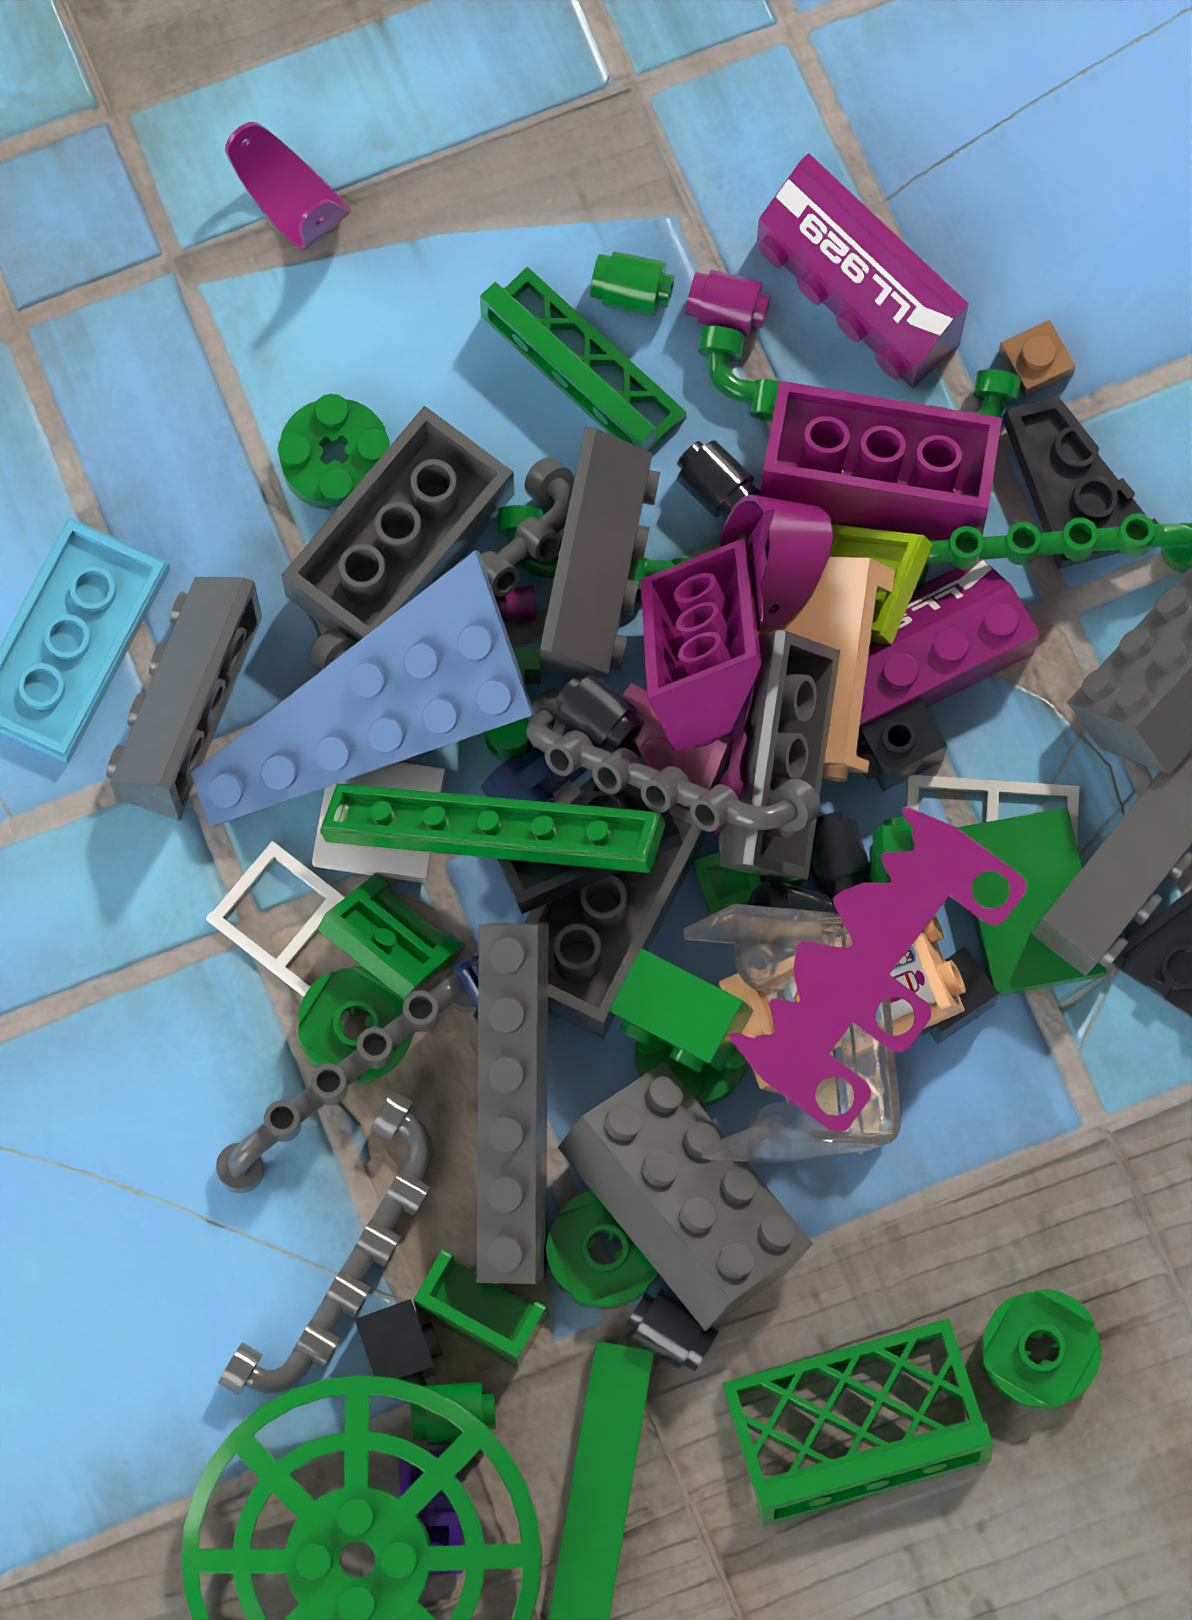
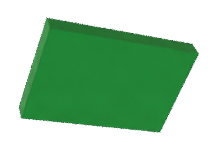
[957,808,1107,996]

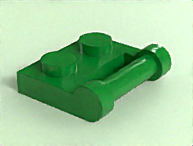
[317,873,466,1000]

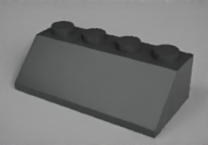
[540,427,661,684]
[106,577,263,821]
[719,630,840,880]

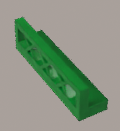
[480,266,687,452]

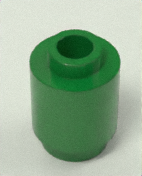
[590,251,675,316]
[411,1382,496,1445]

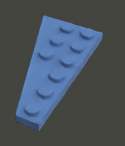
[191,550,535,827]

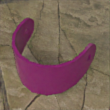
[225,122,351,250]
[719,495,833,628]

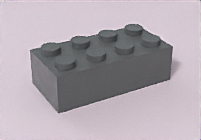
[281,405,515,642]
[1067,566,1192,774]
[524,805,706,1039]
[557,1062,813,1331]

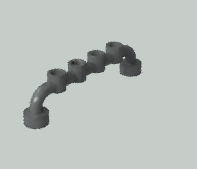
[311,458,574,671]
[526,689,820,832]
[216,962,476,1193]
[218,1090,433,1395]

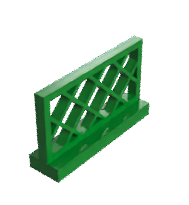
[722,1318,993,1527]

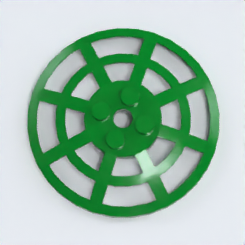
[181,1375,543,1620]

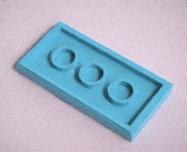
[0,517,171,764]

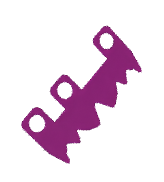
[712,509,775,837]
[729,807,1027,1133]

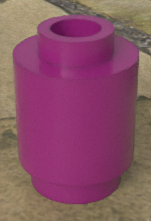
[685,269,771,337]

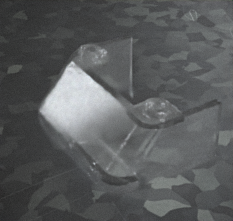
[684,904,901,1163]

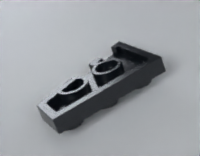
[1002,396,1159,569]
[497,741,683,914]
[1111,889,1192,1018]

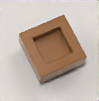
[999,320,1076,397]

